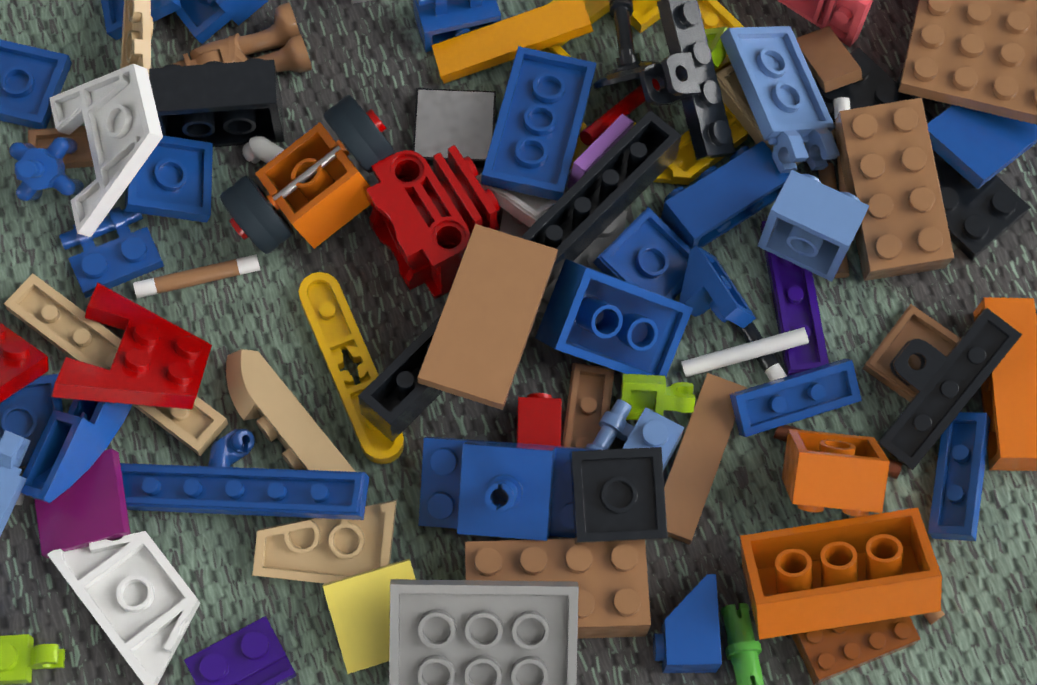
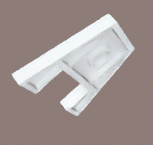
[49,64,163,237]

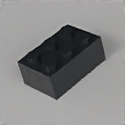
[149,58,285,147]

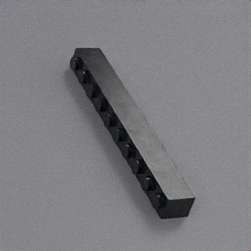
[358,110,682,442]

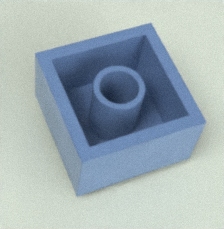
[757,170,869,282]

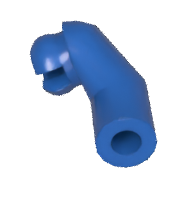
[208,429,255,467]

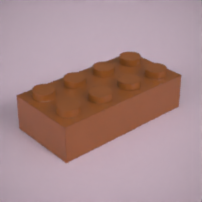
[792,616,920,685]

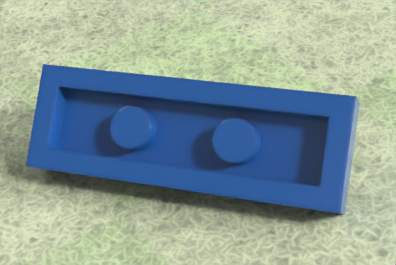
[729,358,862,437]
[928,412,991,541]

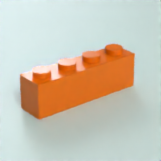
[973,297,1037,471]

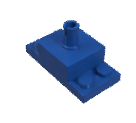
[418,436,601,541]

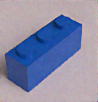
[661,141,790,249]

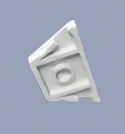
[47,531,200,685]

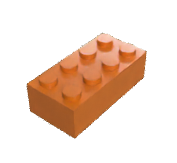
[740,507,942,640]

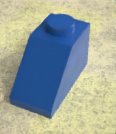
[653,574,722,673]

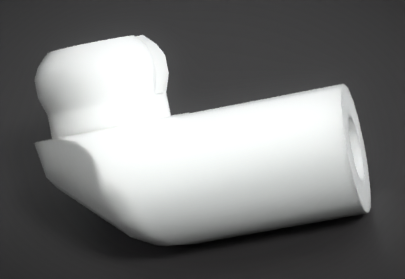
[242,136,284,164]

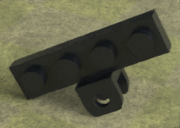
[639,0,736,160]
[878,308,1022,470]

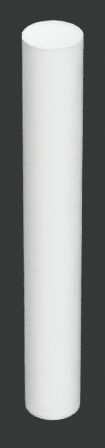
[681,327,809,377]

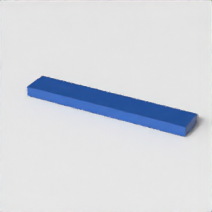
[120,463,369,520]

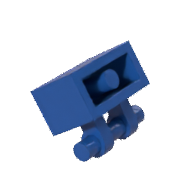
[413,0,501,52]

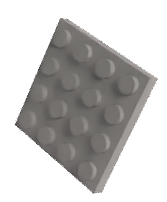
[389,579,579,685]

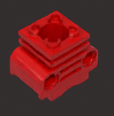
[366,145,500,299]

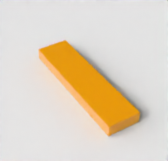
[432,0,594,84]

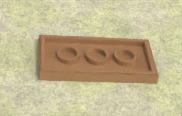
[418,224,558,410]

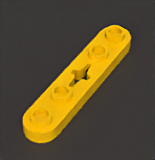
[298,272,404,464]

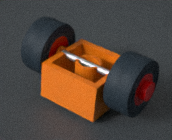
[220,95,395,254]

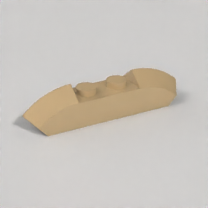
[226,349,356,472]

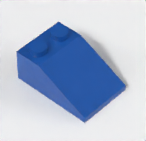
[535,259,693,377]

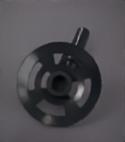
[593,0,661,89]

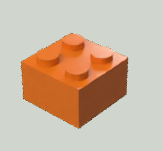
[782,429,890,517]

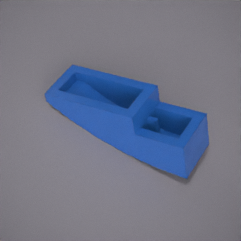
[20,399,133,503]

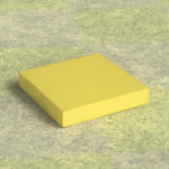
[322,559,416,674]

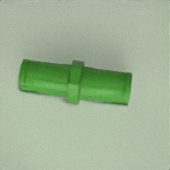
[721,603,764,685]

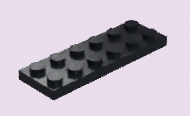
[815,47,1031,260]

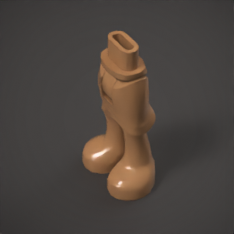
[173,2,312,73]

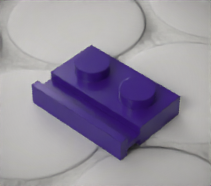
[184,616,297,685]

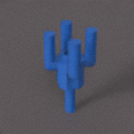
[9,137,84,201]

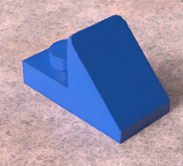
[679,245,756,329]

